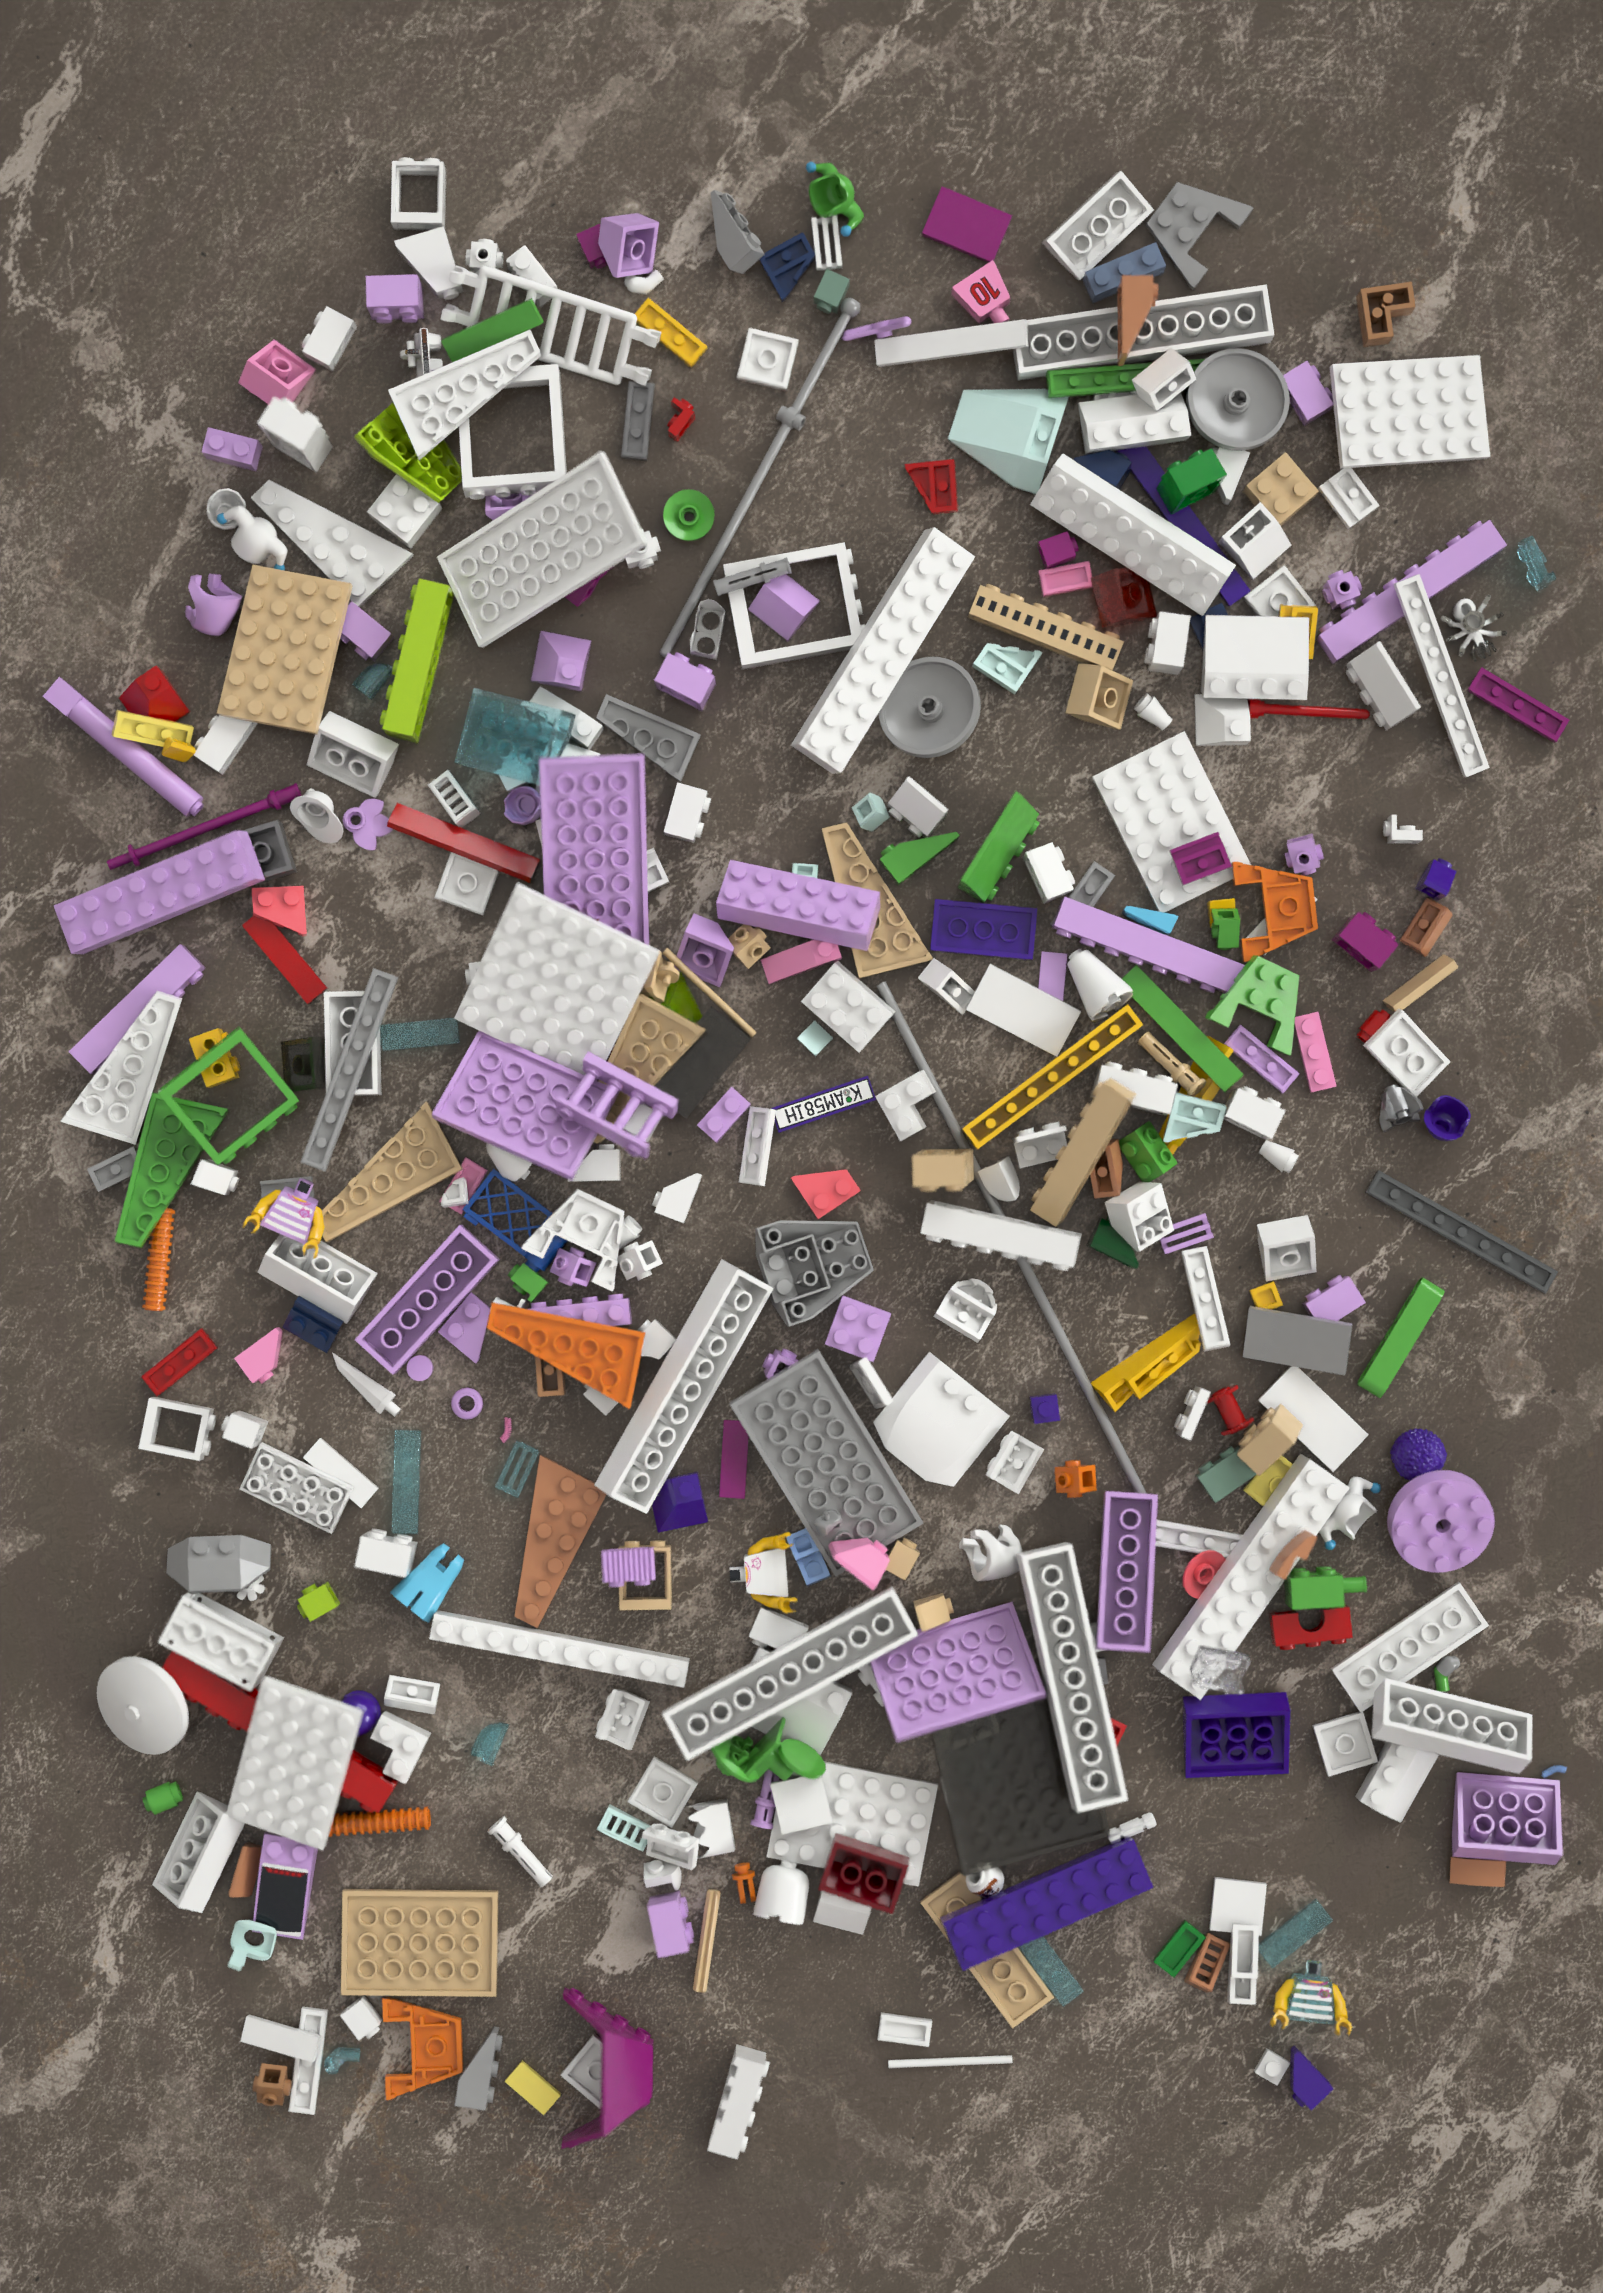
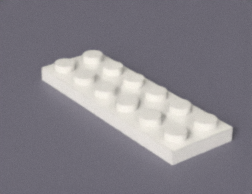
[1330,1582,1489,1712]

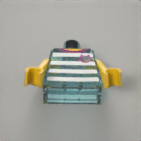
[1270,1960,1352,2036]

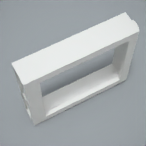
[459,364,567,500]
[723,542,865,669]

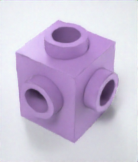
[1322,570,1362,610]
[1285,833,1324,876]
[550,1247,596,1287]
[762,1348,798,1379]

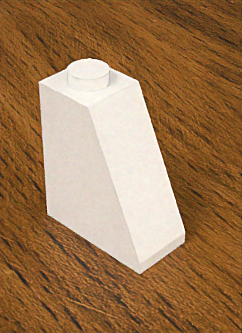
[394,226,464,300]

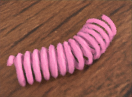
[500,1417,512,1443]

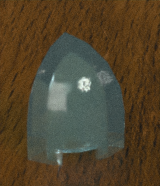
[352,663,393,700]
[470,1722,510,1766]

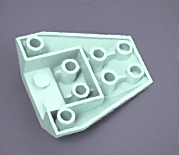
[948,389,1069,494]

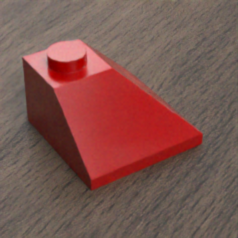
[119,665,190,722]

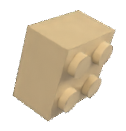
[1243,452,1319,526]
[1237,1404,1303,1476]

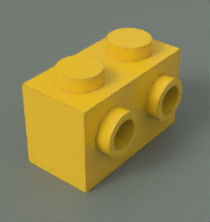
[189,1028,241,1088]

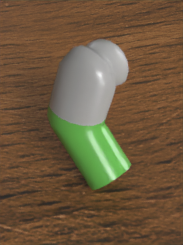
[1434,1655,1460,1692]

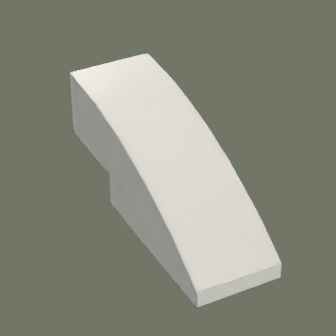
[1227,1924,1259,2005]

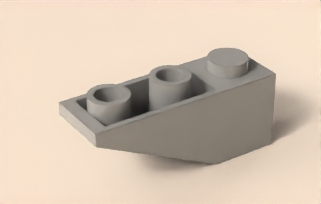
[711,190,764,274]
[455,2026,503,2110]

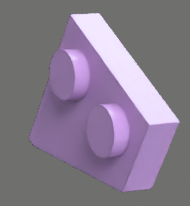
[438,1292,490,1364]

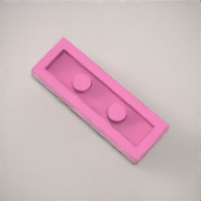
[1294,1012,1336,1093]

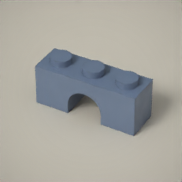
[1083,242,1166,303]

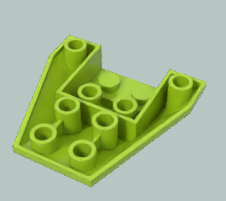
[354,403,462,503]

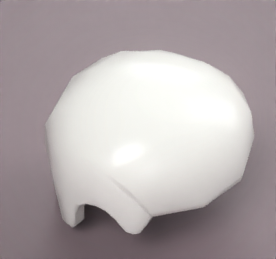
[207,488,246,530]

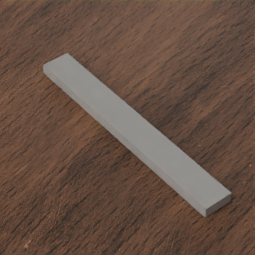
[301,968,398,1172]

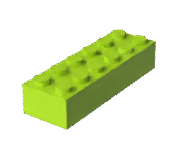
[380,578,454,743]

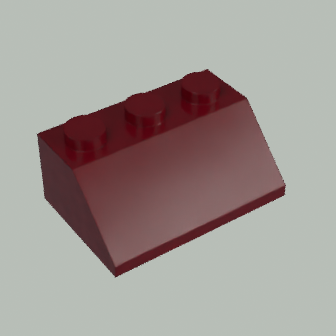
[818,1833,909,1914]

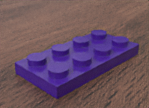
[930,899,1038,960]

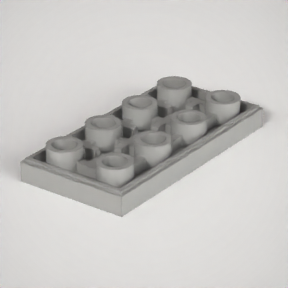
[1243,1306,1353,1375]

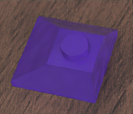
[652,1471,708,1533]

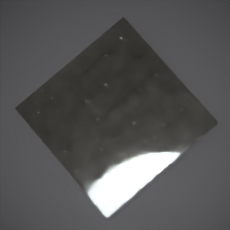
[931,1694,1111,1876]

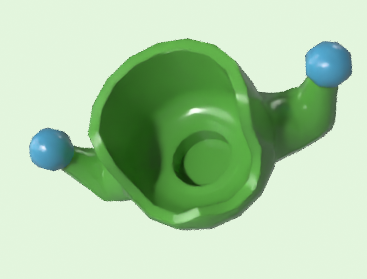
[806,161,864,237]

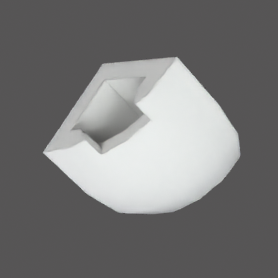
[978,1156,1020,1202]

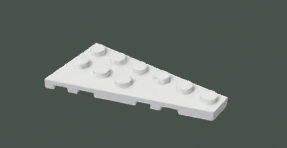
[251,480,414,608]
[60,991,182,1145]

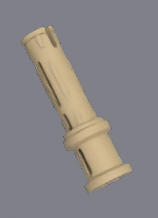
[1138,1032,1206,1097]

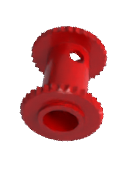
[1206,1385,1254,1436]

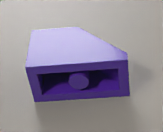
[1415,858,1457,901]
[1290,2045,1334,2111]

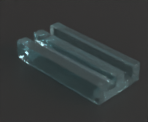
[495,1440,540,1498]

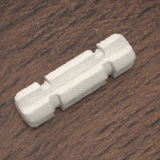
[1106,1812,1157,1844]

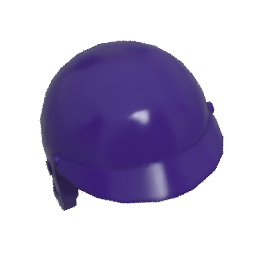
[1424,1095,1471,1142]
[341,1690,381,1737]

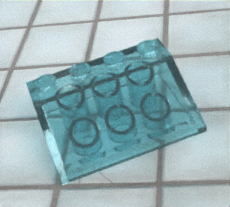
[454,688,576,785]

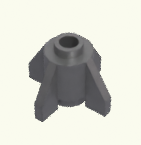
[1379,1085,1424,1132]

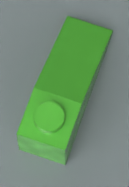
[879,832,960,885]

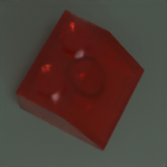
[1091,568,1157,628]

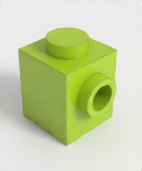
[297,1582,340,1622]

